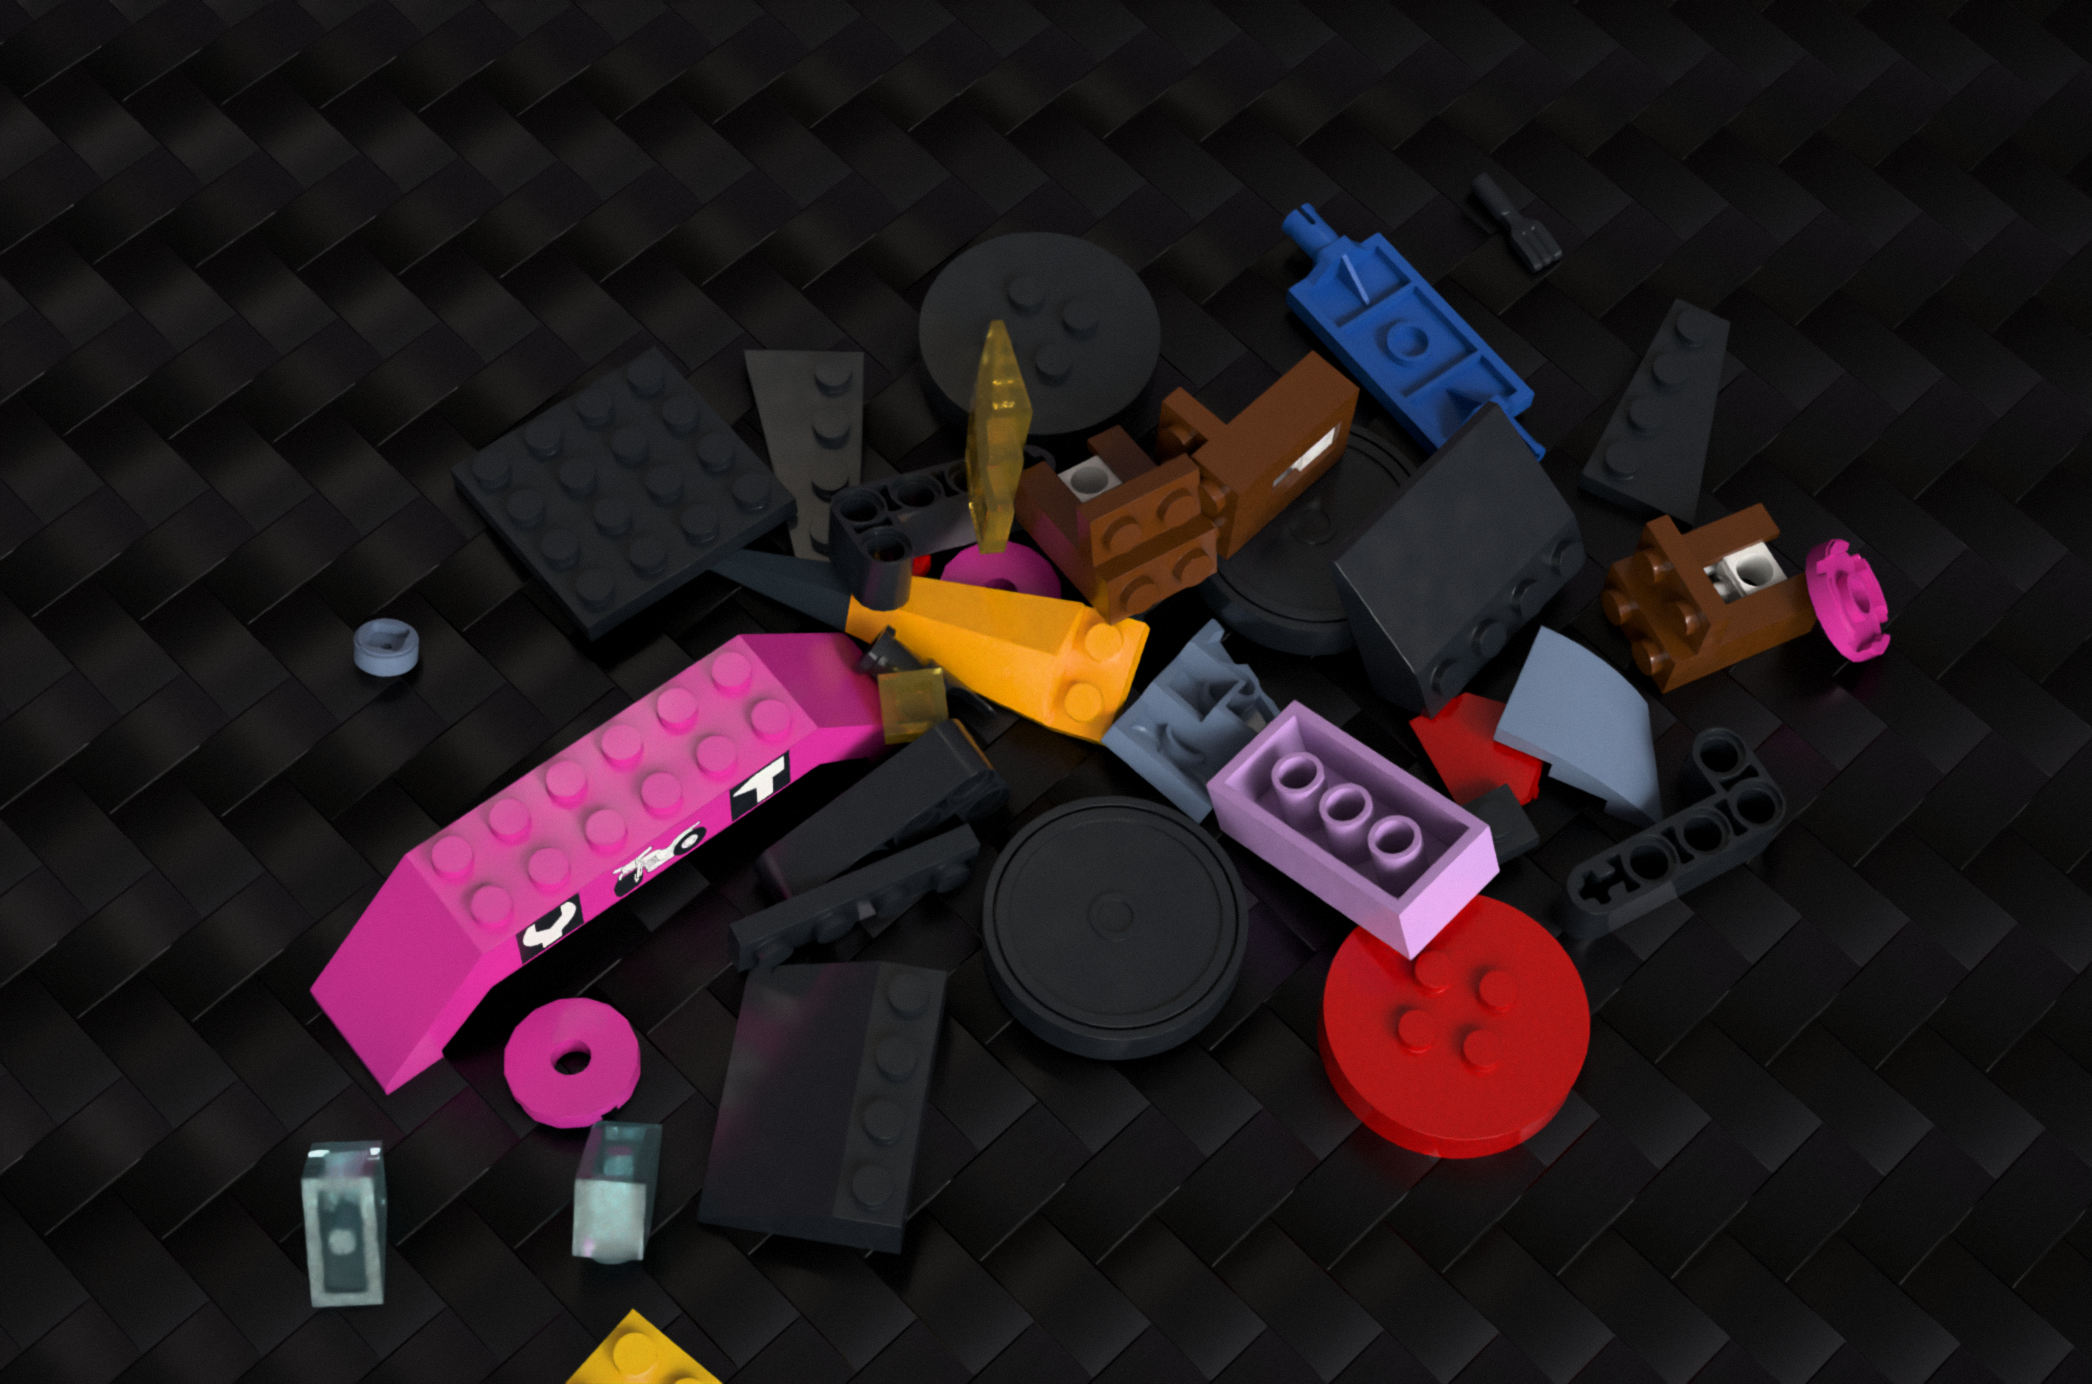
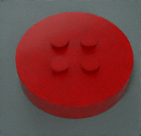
[1317,894,1590,1159]

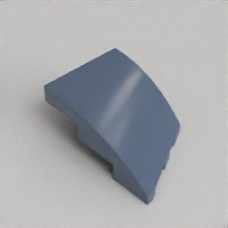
[1100,618,1281,824]
[1493,626,1664,829]

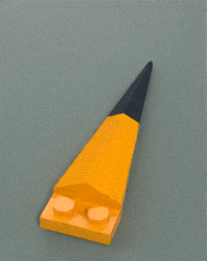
[708,549,1150,747]

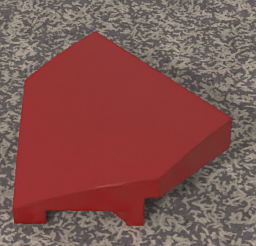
[1409,692,1545,806]

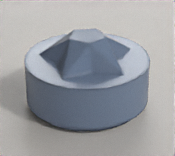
[353,618,419,676]

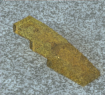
[965,320,1033,554]

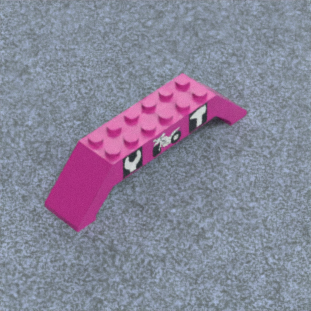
[310,632,923,1095]

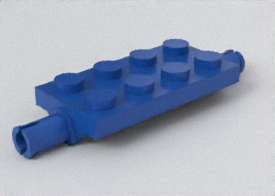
[1282,203,1546,462]

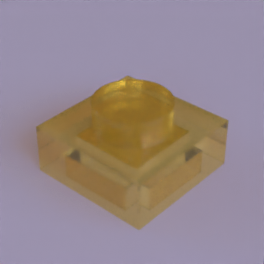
[878,667,949,744]

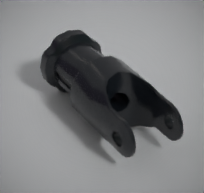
[853,624,997,729]

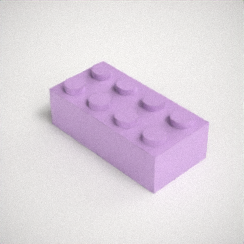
[1206,700,1500,960]

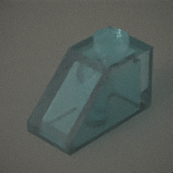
[572,1121,662,1264]
[301,1140,387,1307]

